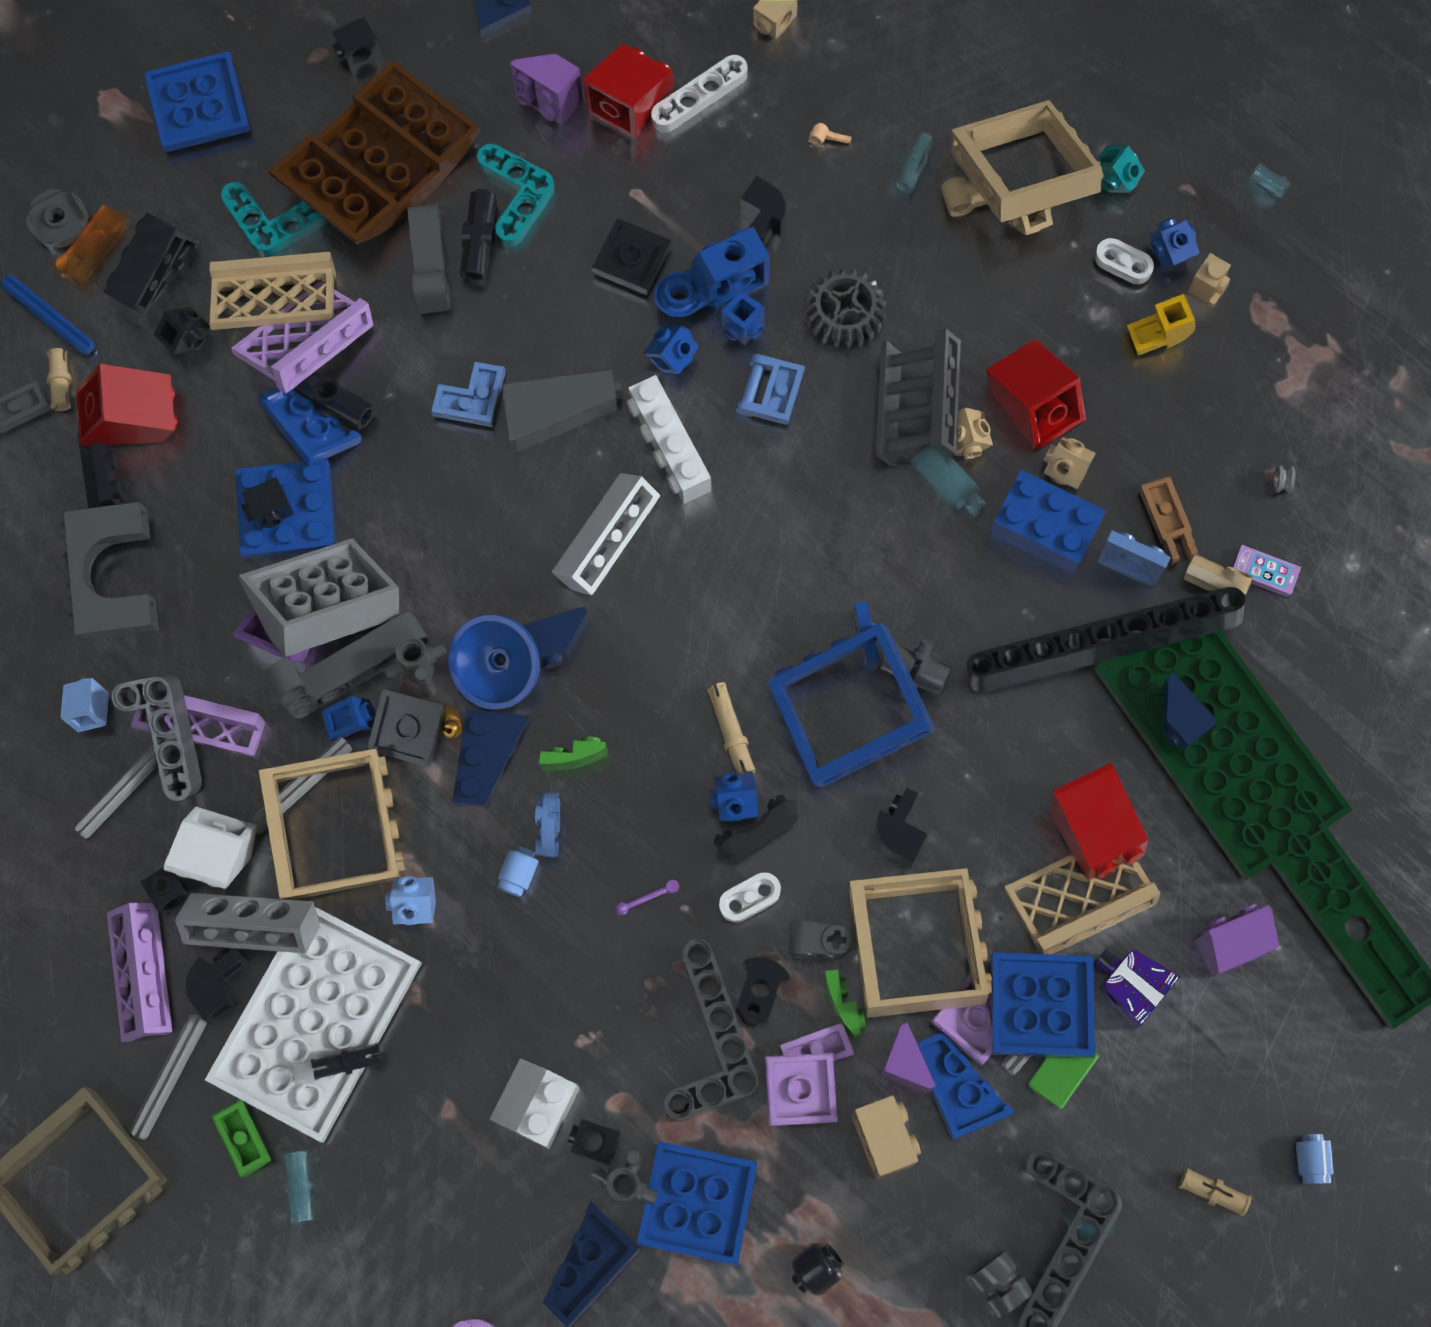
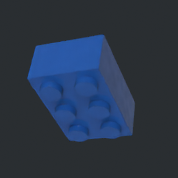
[989,470,1106,576]

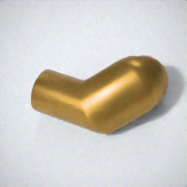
[429,699,463,738]

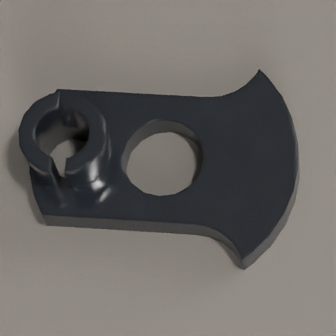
[736,957,790,1027]

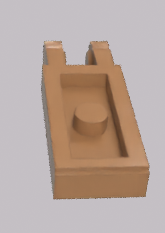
[1139,476,1198,565]

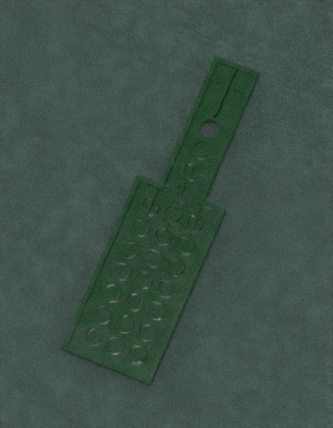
[1094,614,1431,1030]

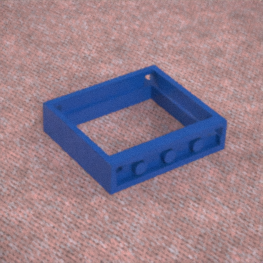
[768,622,936,787]

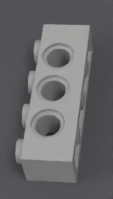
[175,893,320,953]

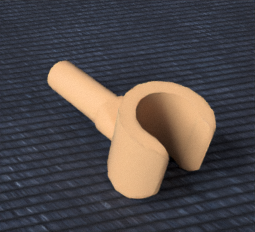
[808,123,851,146]

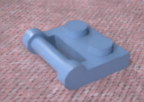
[735,354,805,425]

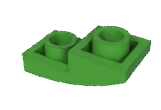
[539,736,607,771]
[824,969,866,1039]

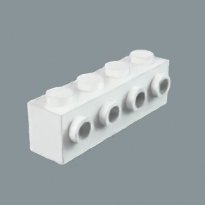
[626,375,711,504]
[552,473,661,595]

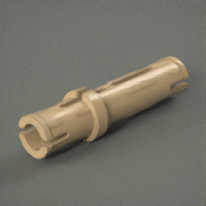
[706,682,756,774]

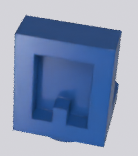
[321,696,376,741]

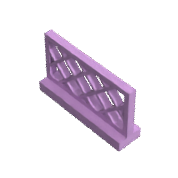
[231,281,374,394]

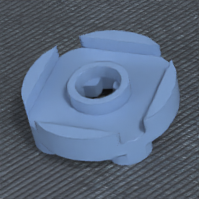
[535,792,560,858]

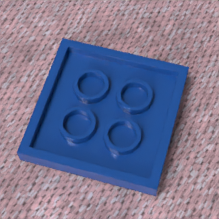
[144,51,251,153]
[235,459,335,560]
[991,952,1095,1058]
[637,1141,758,1266]

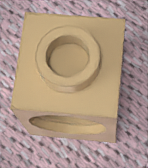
[753,0,797,39]

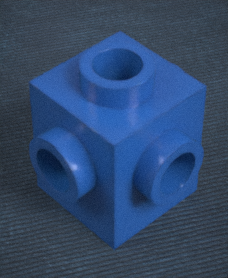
[1149,217,1200,267]
[721,291,765,345]
[643,325,700,374]
[710,772,759,822]

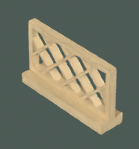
[209,252,336,330]
[1004,854,1161,954]

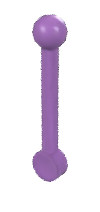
[615,880,679,915]

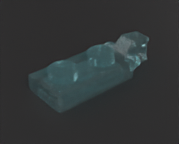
[911,445,986,517]

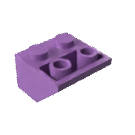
[510,53,583,126]
[1195,904,1279,977]

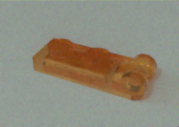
[55,204,131,284]

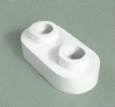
[1095,238,1154,284]
[719,873,781,923]

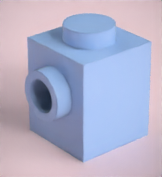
[60,678,109,732]

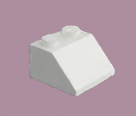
[490,1058,580,1150]

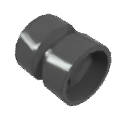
[970,1250,1035,1318]

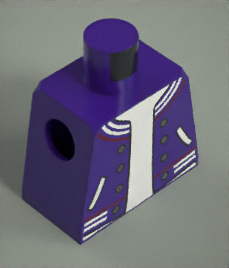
[1094,948,1180,1029]

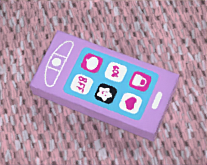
[1233,545,1301,598]

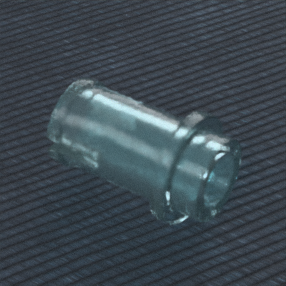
[1250,163,1290,198]

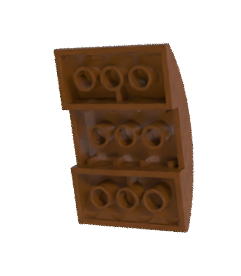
[269,60,480,244]

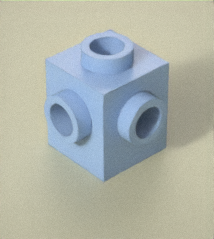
[385,876,436,925]

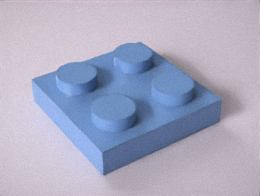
[1097,530,1171,588]

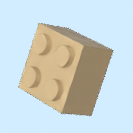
[851,1095,921,1180]

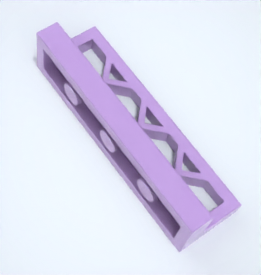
[131,689,266,757]
[107,903,172,1042]

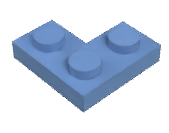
[431,362,506,427]

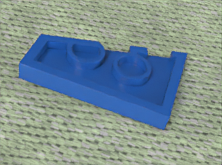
[258,388,362,466]
[917,1032,1015,1141]

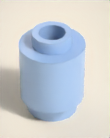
[497,846,539,897]
[1295,1134,1334,1184]

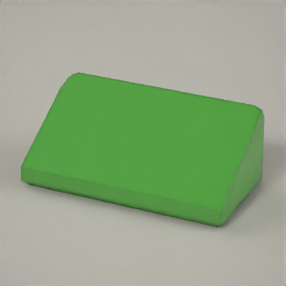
[1028,1052,1100,1110]
[211,1100,271,1178]

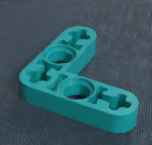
[477,144,555,247]
[221,182,328,257]

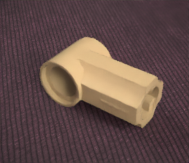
[941,174,1003,217]
[1184,554,1253,595]

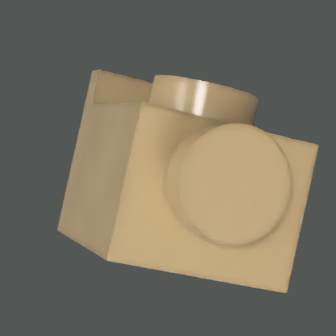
[1188,253,1231,307]

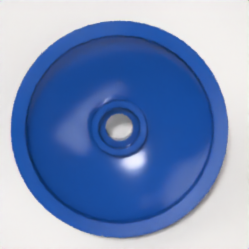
[448,614,540,710]

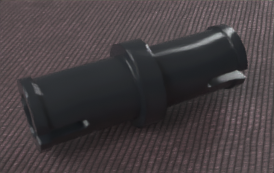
[311,1043,382,1081]

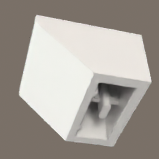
[164,807,257,889]

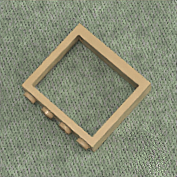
[951,100,1104,223]
[259,749,405,900]
[849,868,993,1018]

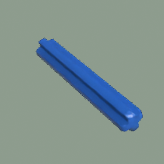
[1,275,96,356]

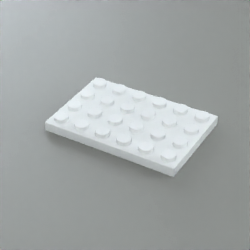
[205,907,422,1143]

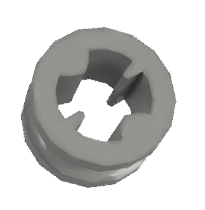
[1273,465,1296,494]

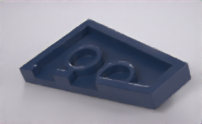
[474,0,532,36]
[452,709,530,808]
[543,1201,641,1327]

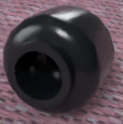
[792,1243,844,1296]

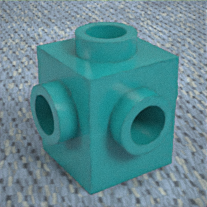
[1096,145,1145,193]

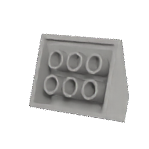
[239,538,399,657]

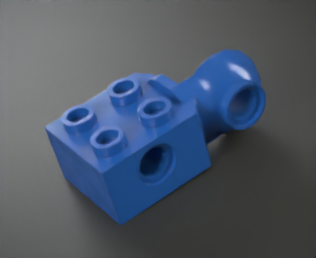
[654,227,770,318]

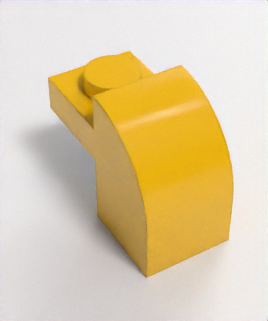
[1127,294,1196,356]

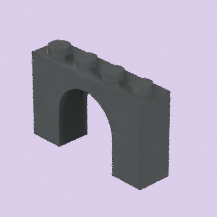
[60,502,159,640]

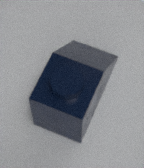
[524,606,589,669]
[1161,673,1217,753]

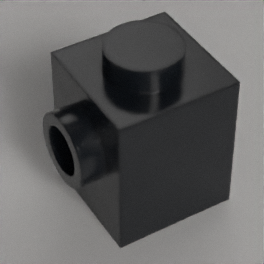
[241,477,294,530]

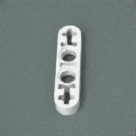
[651,55,747,133]

